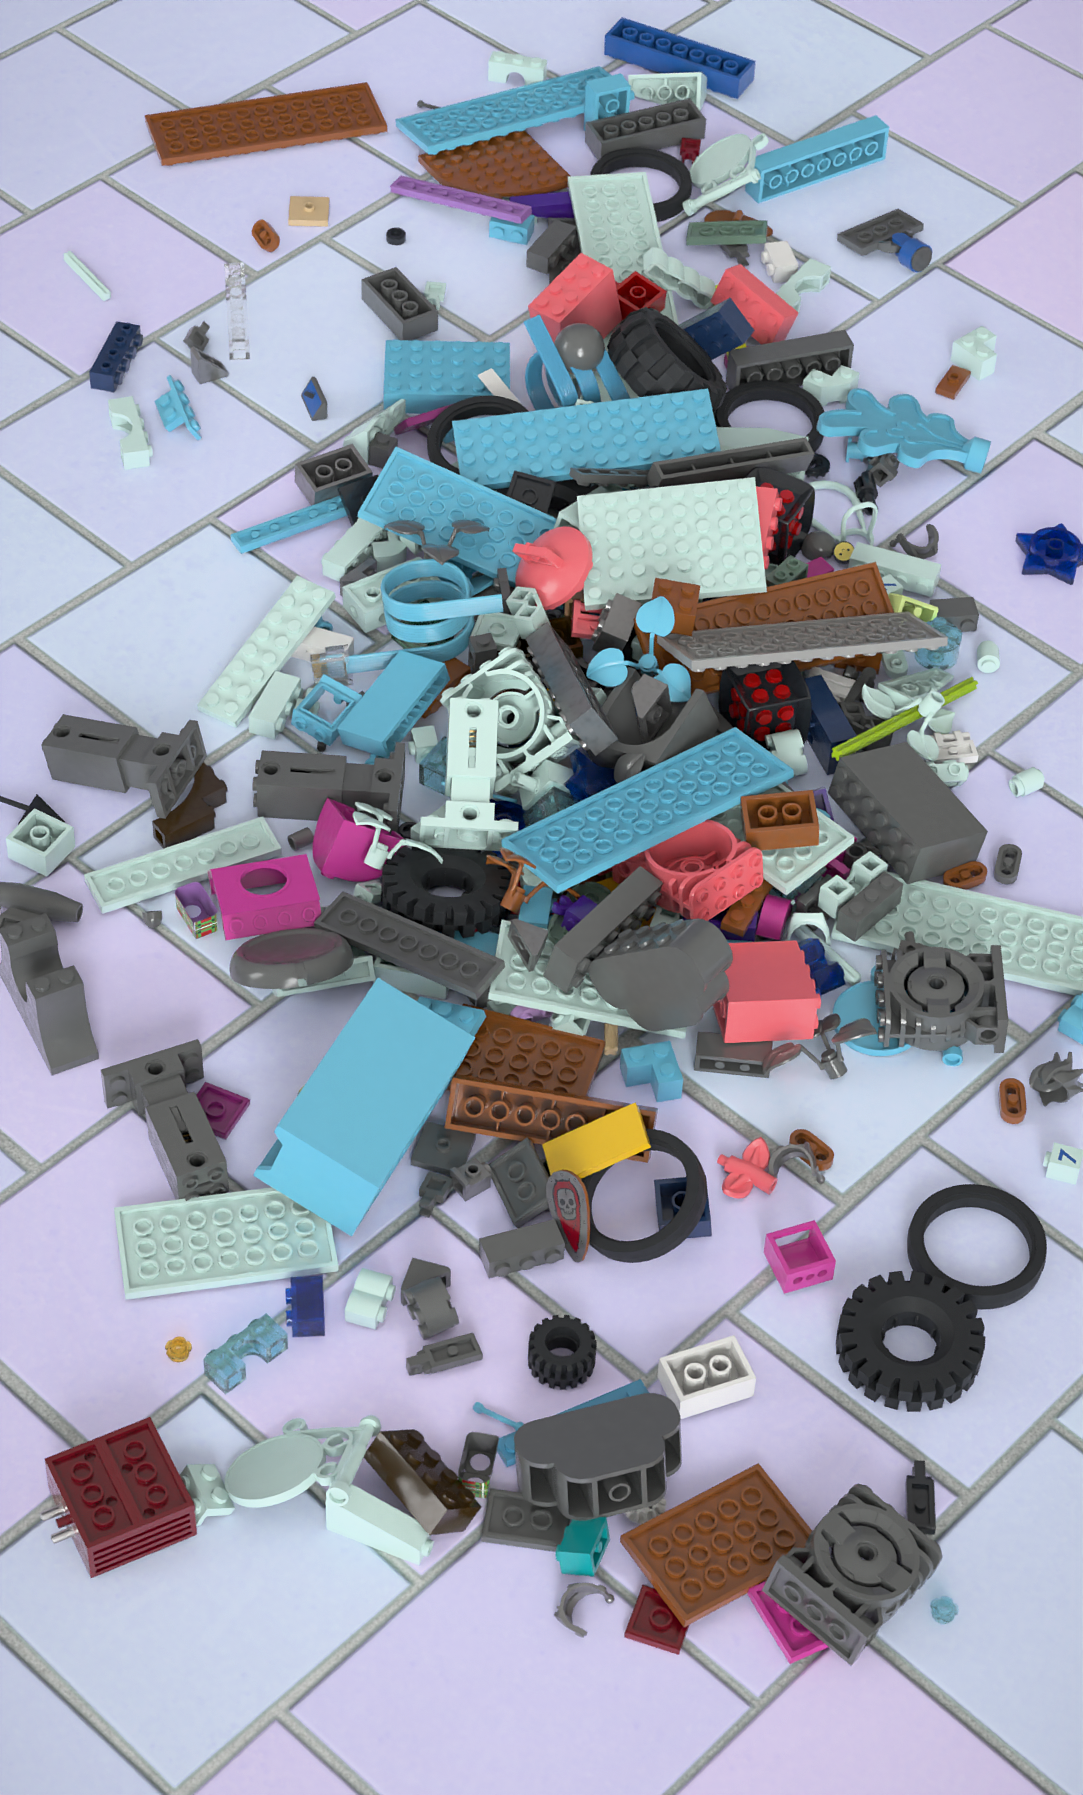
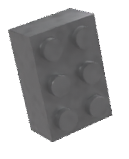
[294,444,373,505]

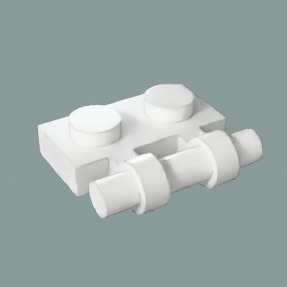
[929,730,979,764]

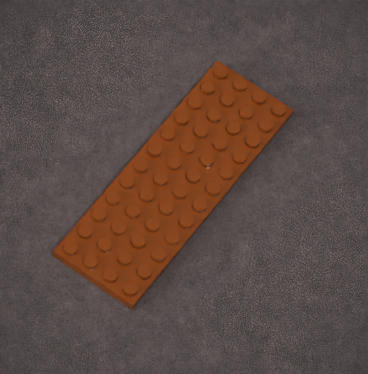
[144,82,387,166]
[633,562,894,696]

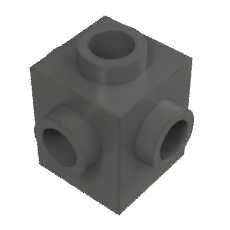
[866,453,900,487]

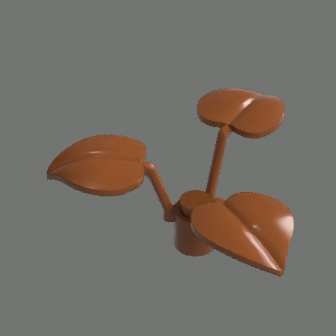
[486,847,581,913]

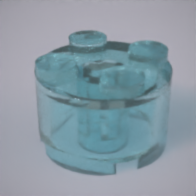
[914,617,962,670]

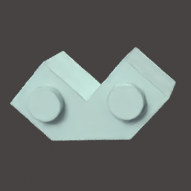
[803,365,860,406]
[506,586,551,639]

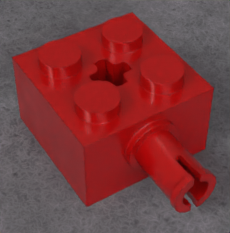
[615,271,667,320]

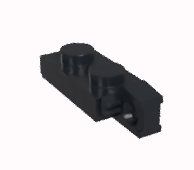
[905,1460,936,1535]

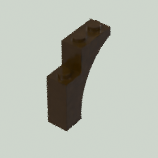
[152,762,228,849]

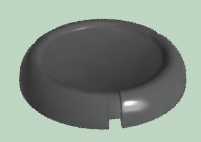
[229,928,354,989]

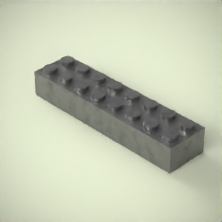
[526,622,618,756]

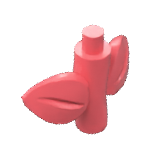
[717,1137,778,1199]

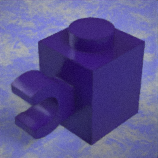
[551,895,597,932]

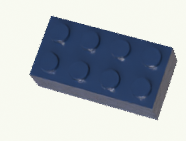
[678,298,755,360]

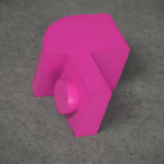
[756,894,793,940]

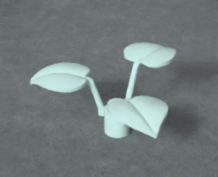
[862,684,955,762]
[353,802,443,870]

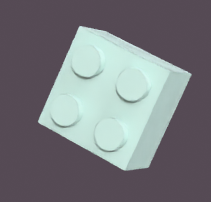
[6,809,76,877]

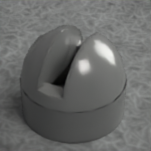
[142,910,163,928]

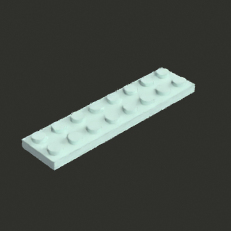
[197,575,336,728]
[84,816,282,914]

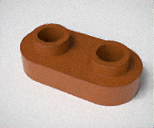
[252,219,280,252]
[942,861,988,890]
[998,1078,1027,1124]
[789,1129,834,1171]

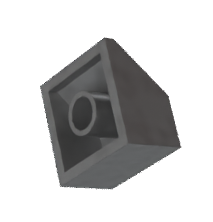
[631,674,672,744]

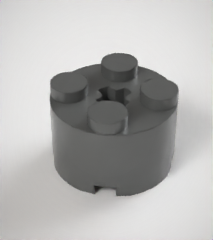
[403,1276,459,1340]

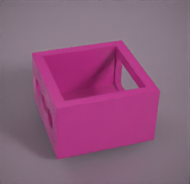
[763,1220,836,1294]

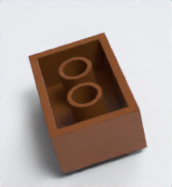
[741,790,819,851]

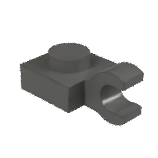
[721,244,749,267]
[183,321,210,351]
[419,1171,453,1218]

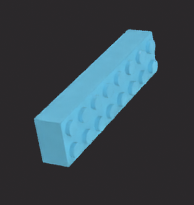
[745,115,889,203]

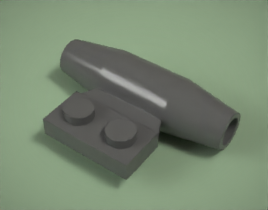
[0,881,83,928]

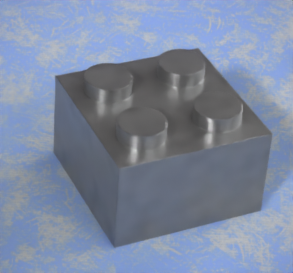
[591,593,642,653]

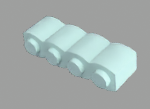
[643,247,716,309]

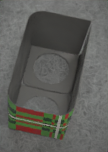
[458,1432,499,1499]

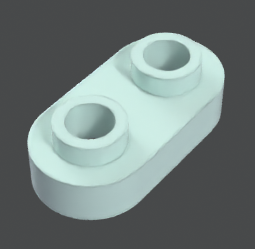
[880,650,908,679]

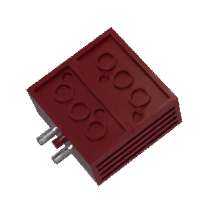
[40,1417,197,1578]

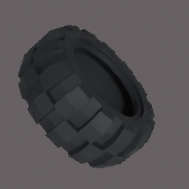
[607,307,727,413]

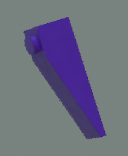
[509,191,574,219]

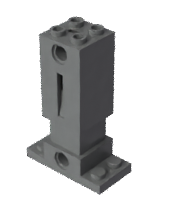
[41,714,207,819]
[252,742,405,834]
[100,1039,229,1201]

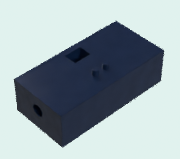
[804,675,857,775]

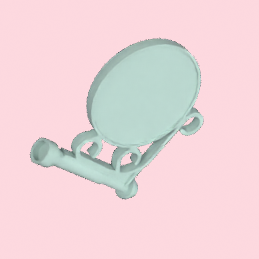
[683,133,769,216]
[224,1415,381,1508]

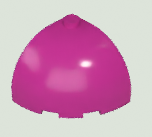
[312,798,407,882]

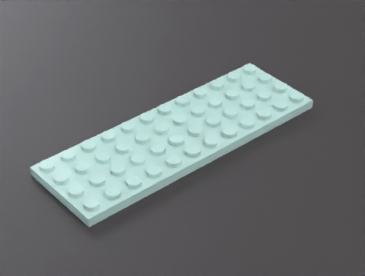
[567,172,679,352]
[831,865,1083,996]

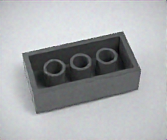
[361,267,438,341]

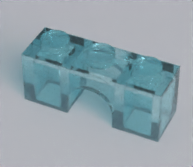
[203,1313,288,1395]

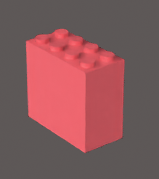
[528,253,622,342]
[713,940,821,1043]

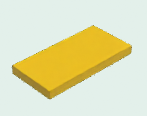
[542,1102,651,1179]

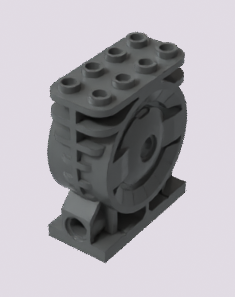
[874,945,1008,1053]
[762,1484,943,1666]

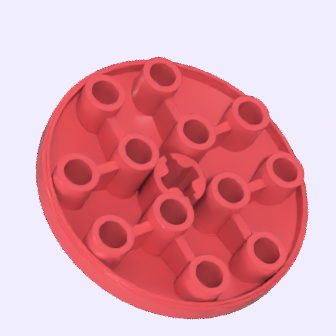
[512,526,593,610]

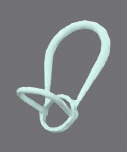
[809,480,878,546]

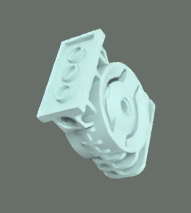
[440,647,582,797]

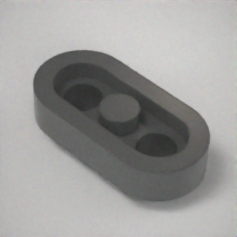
[994,844,1022,885]

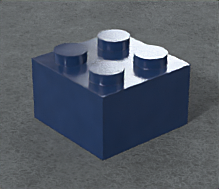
[654,1177,712,1239]

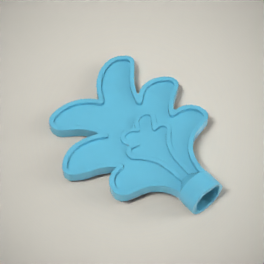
[817,388,991,474]

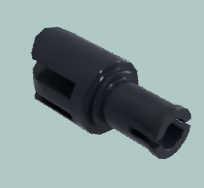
[853,471,878,515]

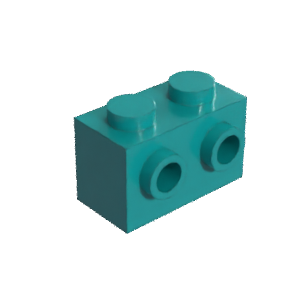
[555,1517,610,1577]

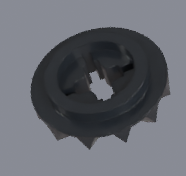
[805,453,830,479]

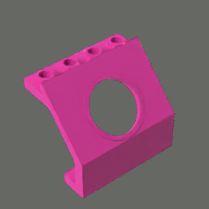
[207,854,321,941]

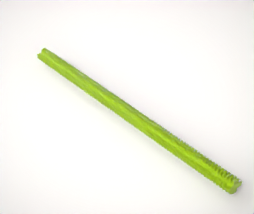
[831,677,978,761]

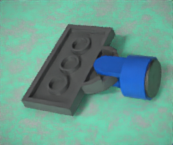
[837,208,932,272]

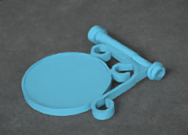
[833,965,963,1066]

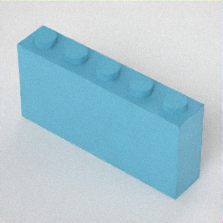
[337,650,450,758]

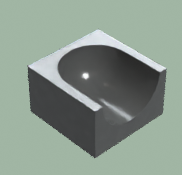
[587,667,720,773]

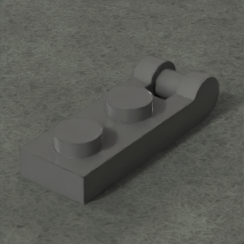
[844,667,877,703]

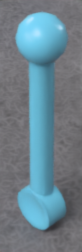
[472,1402,524,1431]

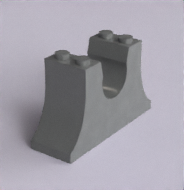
[0,913,99,1076]

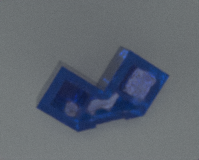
[798,938,846,995]

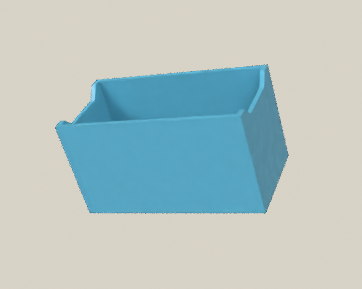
[253,978,475,1237]

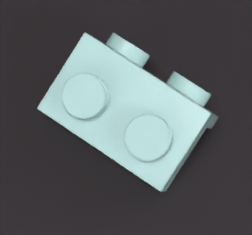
[180,1464,235,1526]

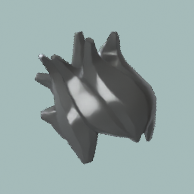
[1029,1051,1083,1107]

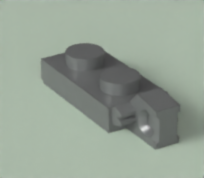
[406,1333,483,1376]

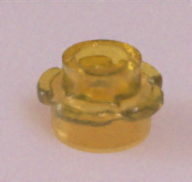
[165,1336,192,1362]

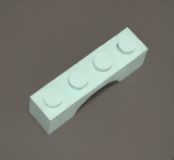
[776,258,831,316]
[108,396,153,470]

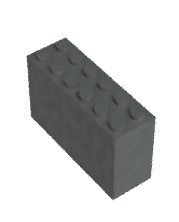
[828,742,988,884]

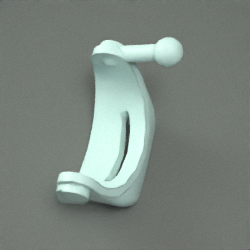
[784,912,831,945]

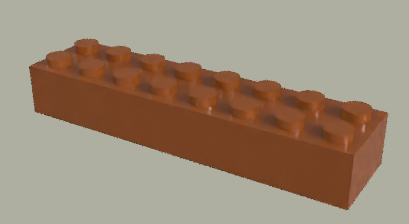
[445,1074,658,1163]

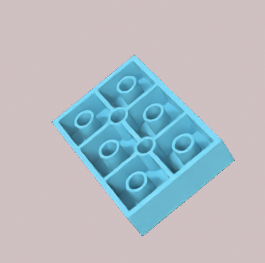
[384,340,510,414]

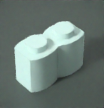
[345,1268,396,1329]

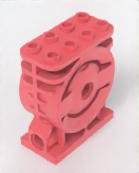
[612,820,763,921]

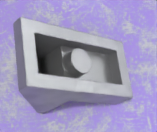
[340,557,377,597]

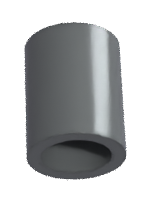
[287,827,314,851]

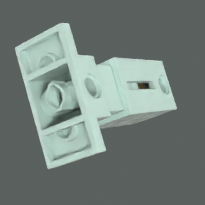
[419,696,518,851]

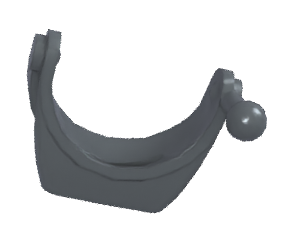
[889,524,939,559]

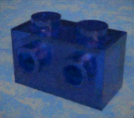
[285,1276,325,1337]

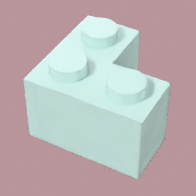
[950,326,997,381]

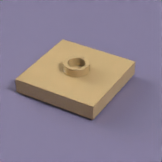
[288,196,330,227]

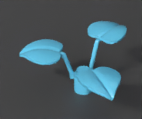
[586,596,691,702]

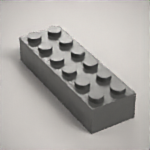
[585,98,706,160]
[726,330,854,390]
[543,866,663,993]

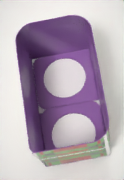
[175,882,218,939]

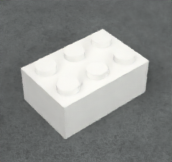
[657,1335,756,1419]

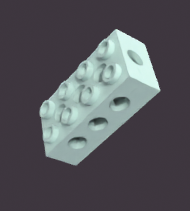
[342,556,442,633]

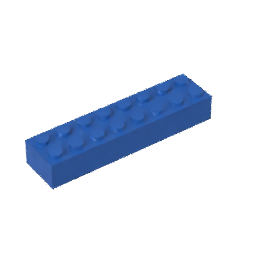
[604,17,756,99]

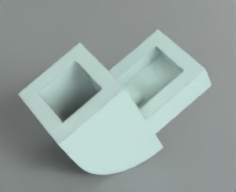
[372,530,407,573]

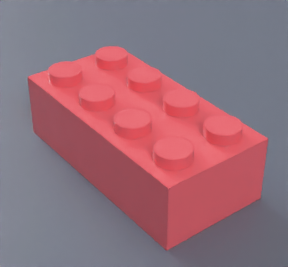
[710,264,799,344]

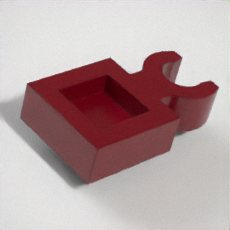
[680,138,701,164]

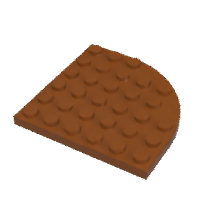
[418,130,571,199]

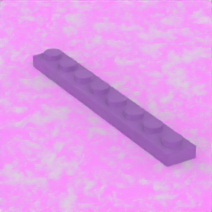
[390,176,532,224]

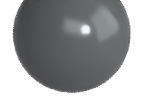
[554,323,605,373]

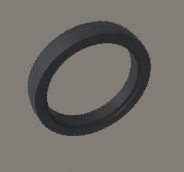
[590,148,692,222]
[715,380,825,453]
[427,395,528,491]
[581,1129,707,1263]
[907,1184,1047,1310]

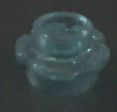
[930,1596,959,1624]

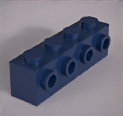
[89,321,143,393]

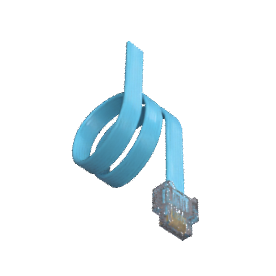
[310,559,503,686]

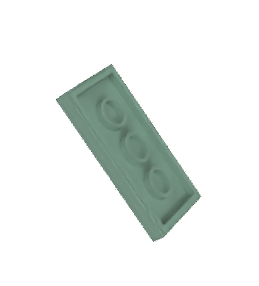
[686,220,768,246]

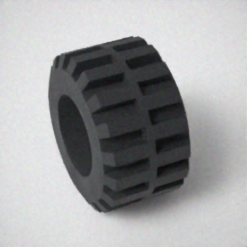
[528,1315,597,1390]

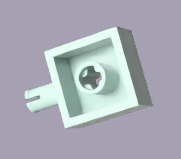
[511,759,588,818]

